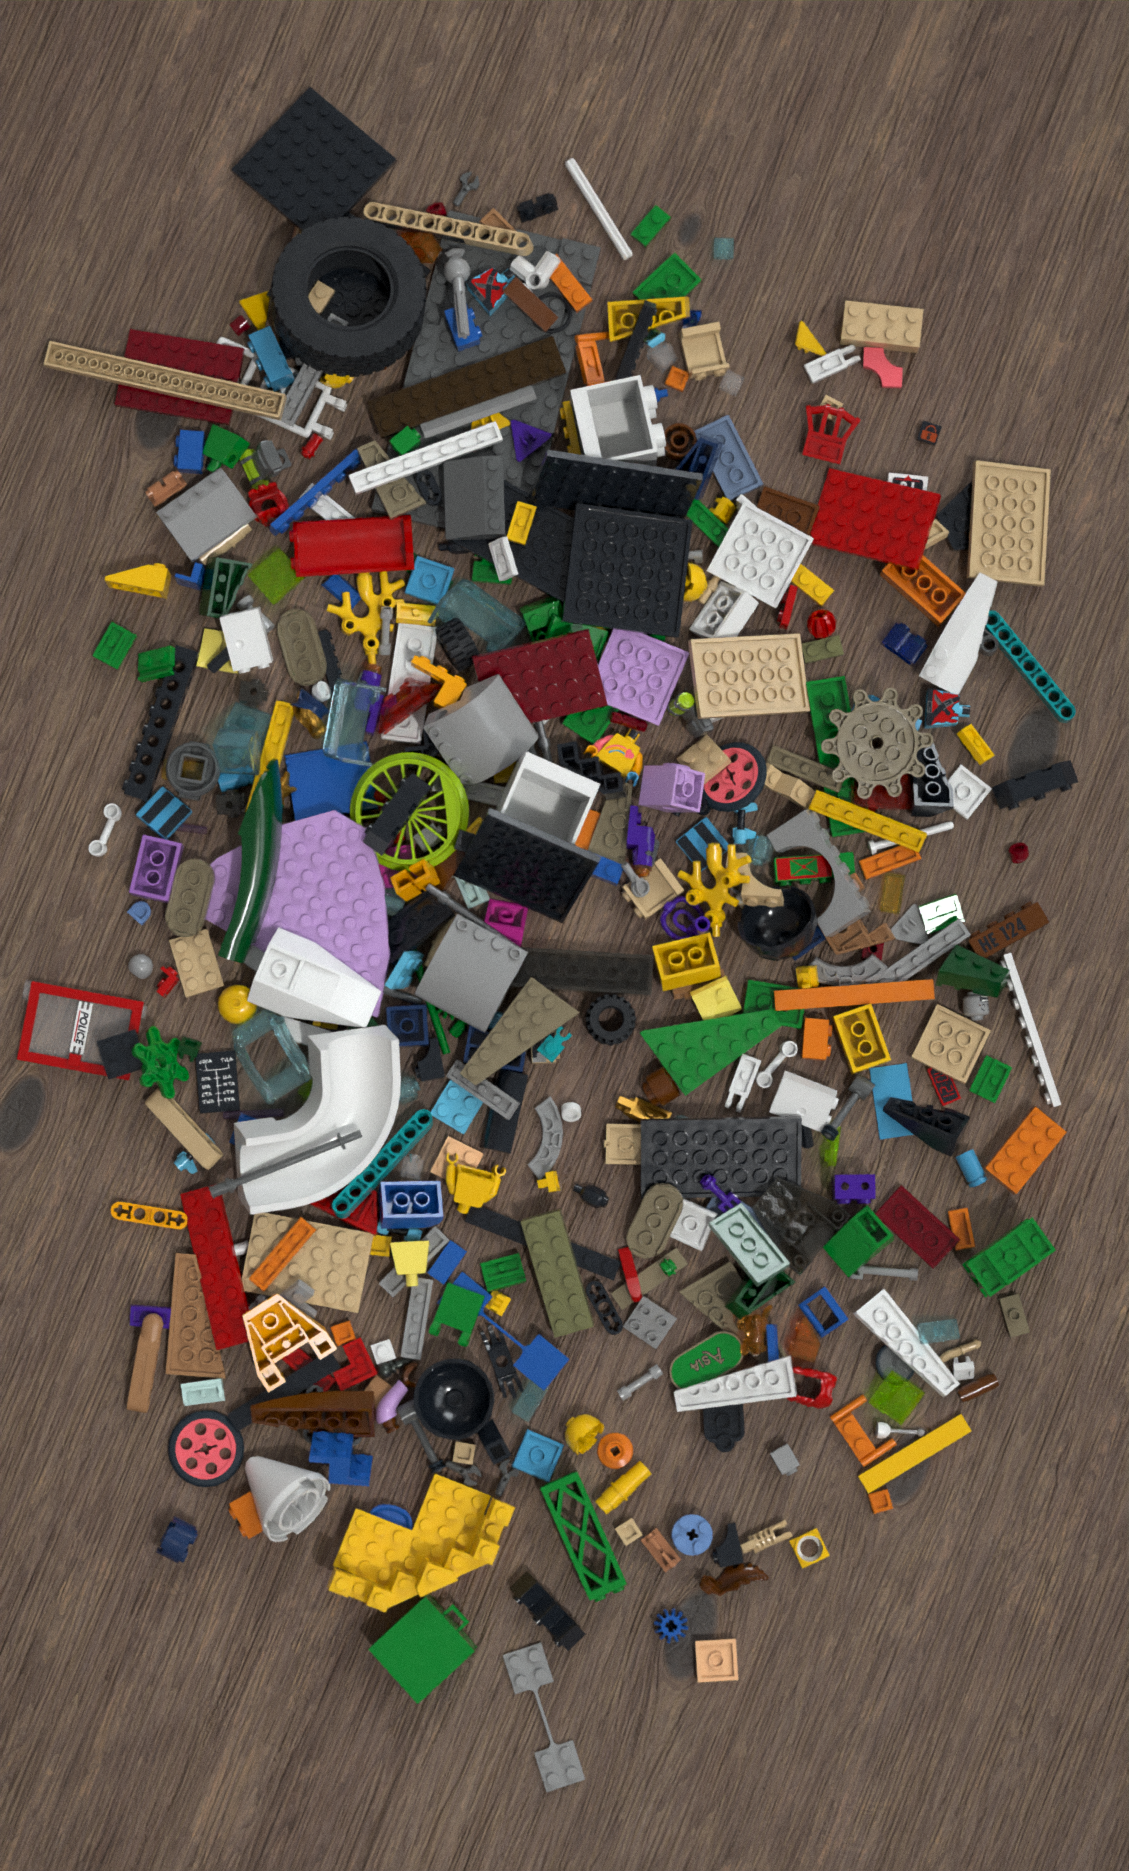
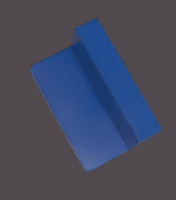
[174,562,206,591]

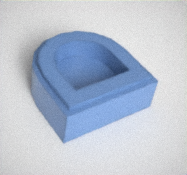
[127,901,151,925]

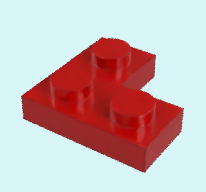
[333,1337,377,1391]

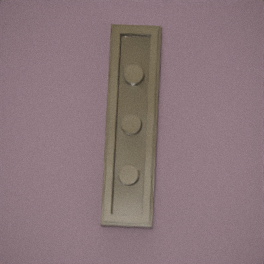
[766,745,844,793]
[611,1248,688,1310]

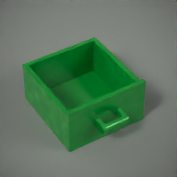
[368,1593,477,1704]

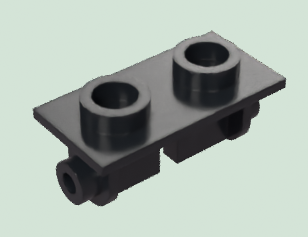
[516,193,558,223]

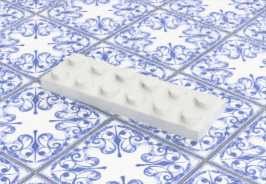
[382,623,437,745]

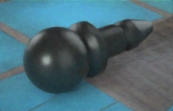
[377,1358,414,1379]

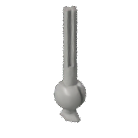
[443,248,471,339]

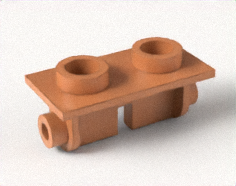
[145,470,187,506]
[641,1528,681,1573]

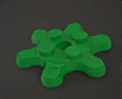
[132,1026,189,1099]

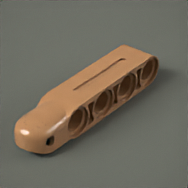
[127,1313,163,1413]

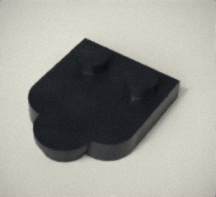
[703,1403,745,1452]

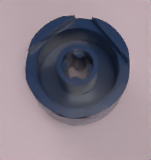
[156,1516,198,1563]

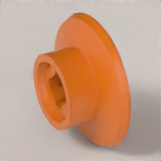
[597,1433,633,1469]

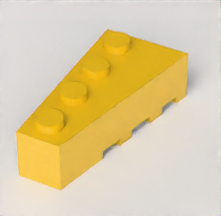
[607,297,690,342]

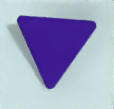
[511,419,551,462]

